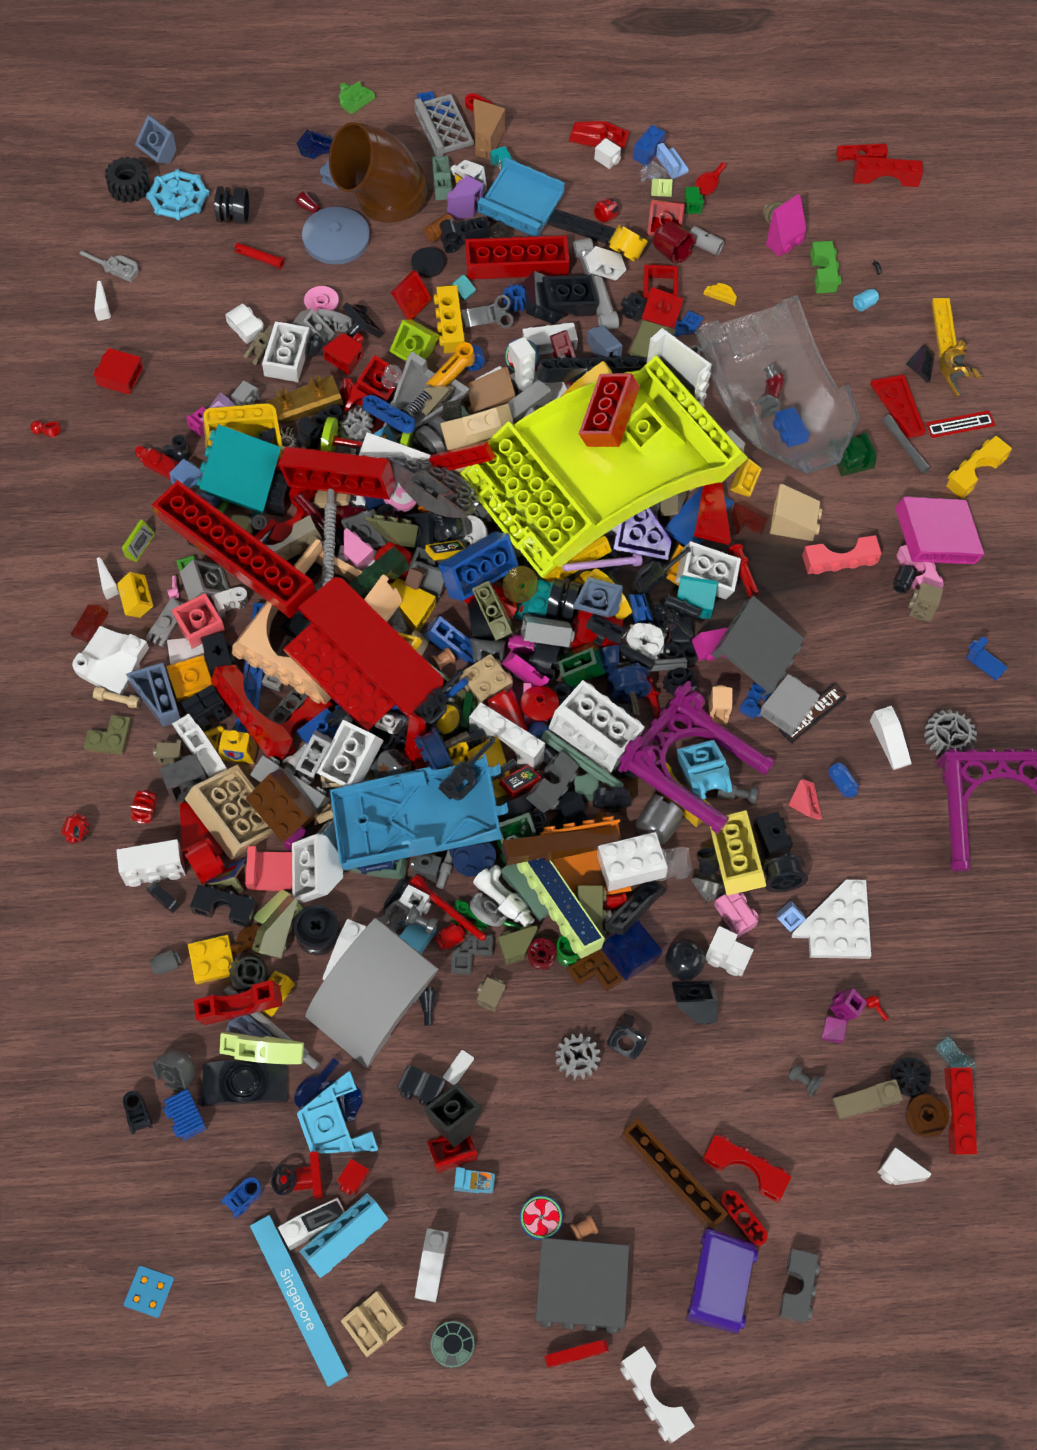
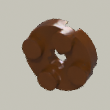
[905,1094,949,1138]

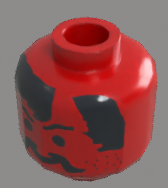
[594,198,619,223]
[61,814,90,844]

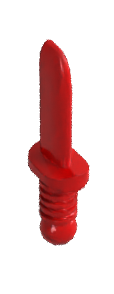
[646,677,660,719]

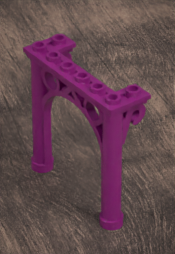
[618,681,775,834]
[935,749,1037,872]

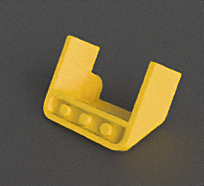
[203,404,283,459]

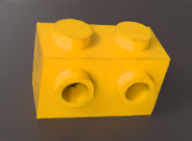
[117,572,153,618]

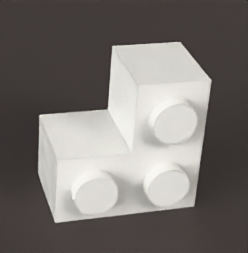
[705,926,754,977]

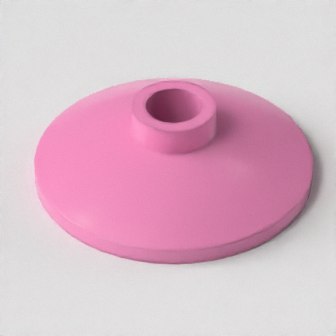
[304,286,339,313]

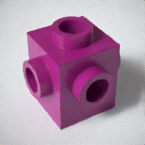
[829,988,867,1021]

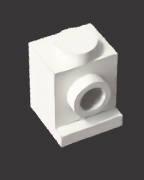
[398,885,431,916]

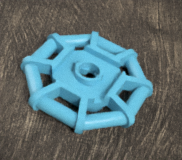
[146,169,209,221]

